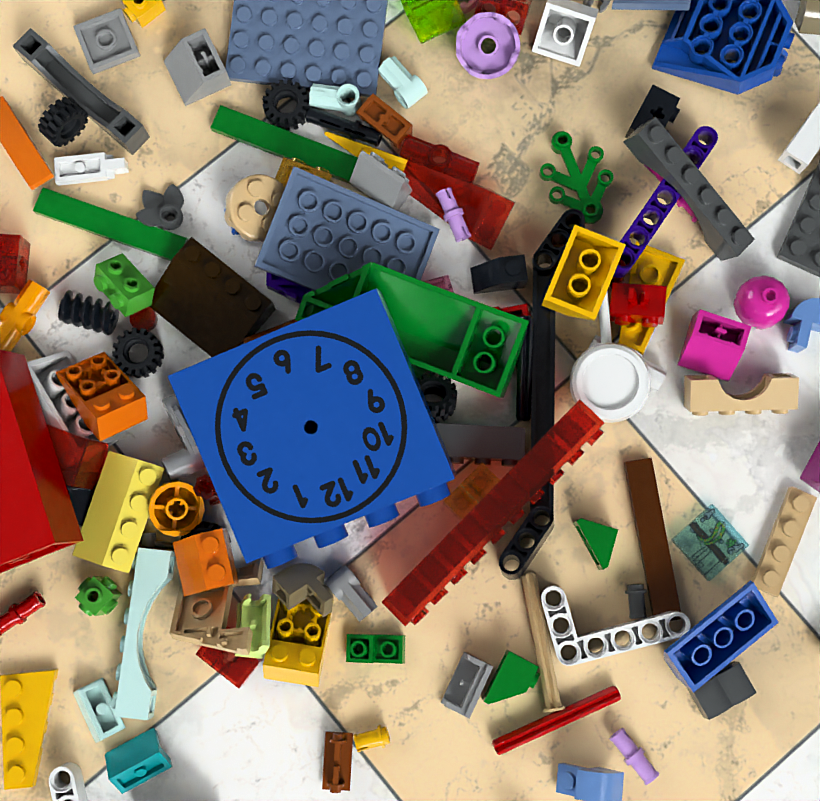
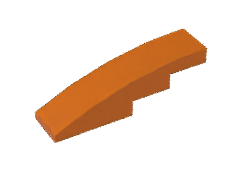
[0,96,54,190]

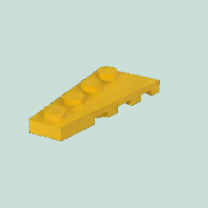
[618,241,685,356]
[0,670,58,790]

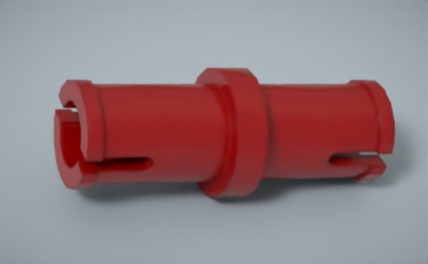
[0,591,46,636]

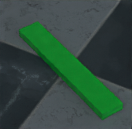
[210,105,358,184]
[33,188,188,261]

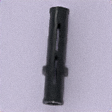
[306,106,383,147]

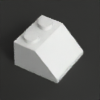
[532,0,599,67]

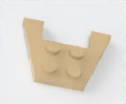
[169,558,264,656]

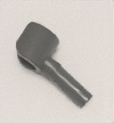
[141,533,174,550]

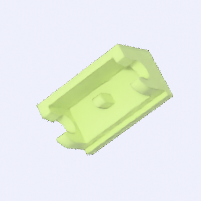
[235,594,271,659]

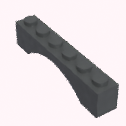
[13,28,150,155]
[623,117,755,261]

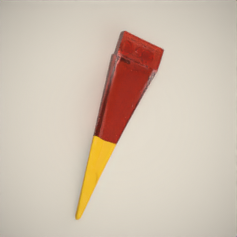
[324,132,516,250]

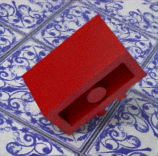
[610,282,667,327]

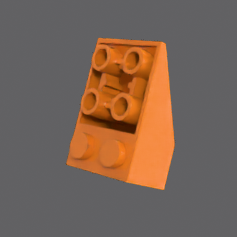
[56,352,148,441]

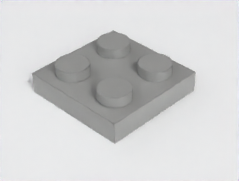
[73,8,140,75]

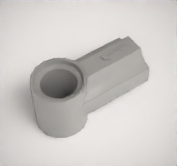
[324,564,378,622]

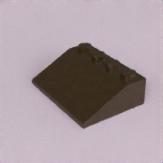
[149,237,276,357]

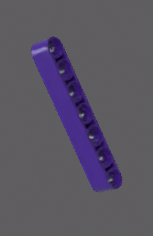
[613,126,718,278]

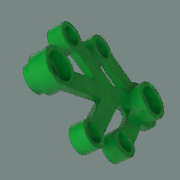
[539,131,613,224]

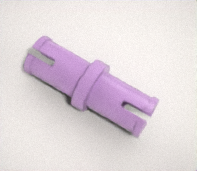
[436,187,472,242]
[609,728,660,785]

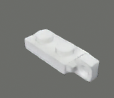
[54,152,129,186]

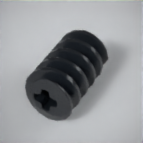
[58,290,119,335]

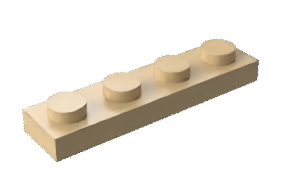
[752,487,817,597]

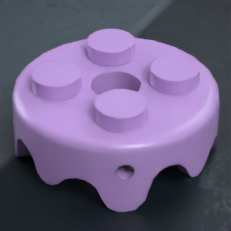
[456,12,521,79]

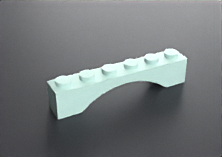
[112,547,176,720]

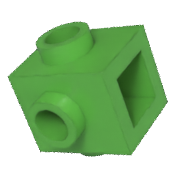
[75,576,122,616]

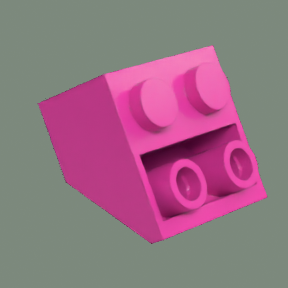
[677,309,752,382]

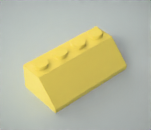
[72,451,165,573]

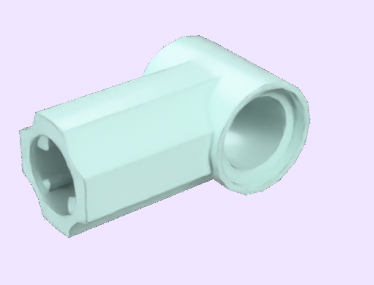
[378,56,428,109]
[309,83,362,116]

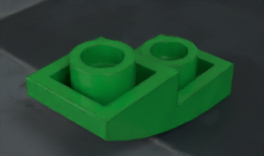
[346,634,405,664]

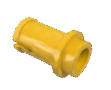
[354,725,390,752]

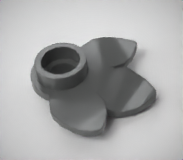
[136,184,184,230]

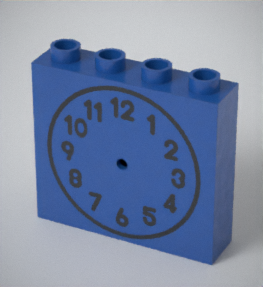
[168,288,456,569]

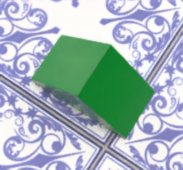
[573,518,618,570]

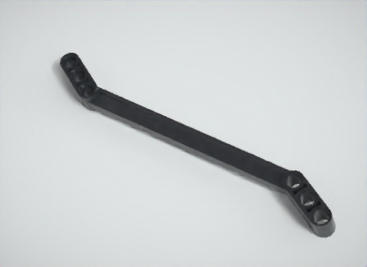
[499,209,585,580]

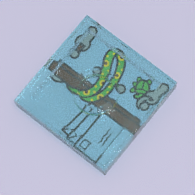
[671,504,749,581]

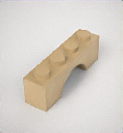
[684,373,799,416]

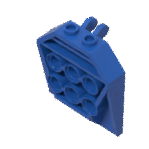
[652,0,795,95]

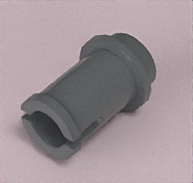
[625,584,647,619]

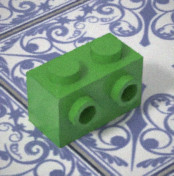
[93,253,155,317]

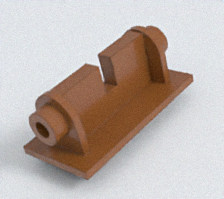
[322,731,353,793]

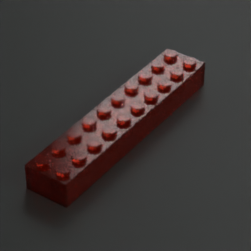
[382,400,604,627]

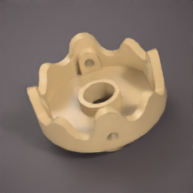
[224,174,285,242]

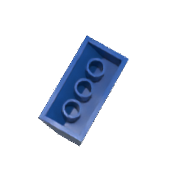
[664,580,779,693]

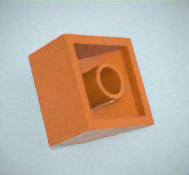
[173,528,239,597]

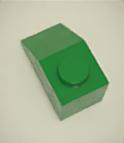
[482,650,540,704]

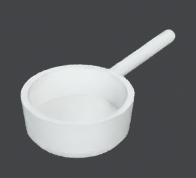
[570,290,651,423]

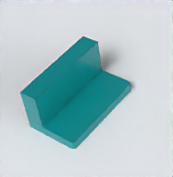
[105,728,172,794]

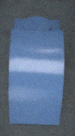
[783,298,820,353]
[556,763,624,801]

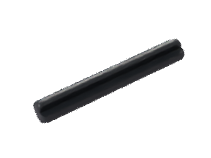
[516,315,534,421]

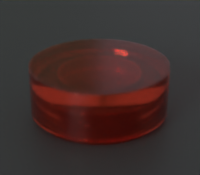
[129,307,158,332]

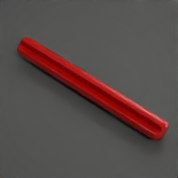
[492,686,621,755]

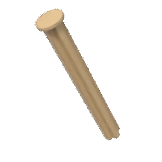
[521,572,565,712]

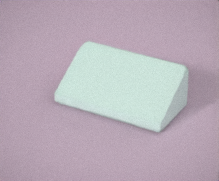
[73,678,126,743]

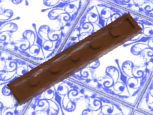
[624,458,681,621]

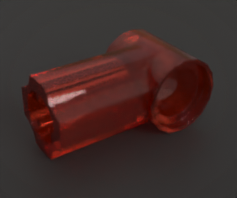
[193,474,221,506]

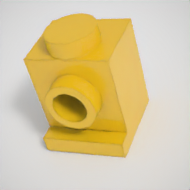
[122,0,166,28]

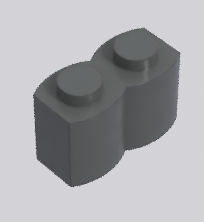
[687,661,757,720]

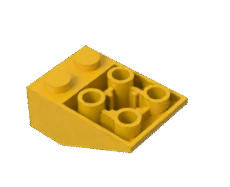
[263,598,334,687]

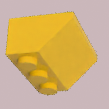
[541,225,626,321]

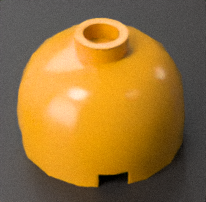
[148,480,205,537]

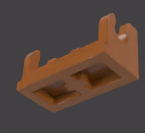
[356,93,413,149]

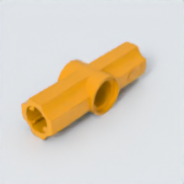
[0,279,50,352]

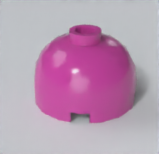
[734,275,790,330]

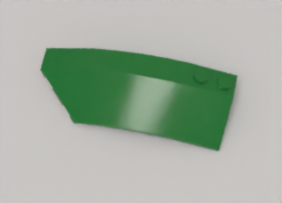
[295,262,529,398]

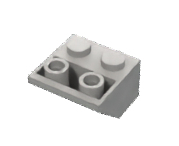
[164,28,231,106]
[349,150,412,211]

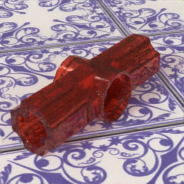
[400,135,480,185]

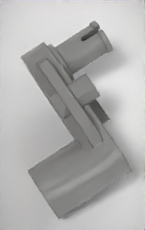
[161,394,205,481]

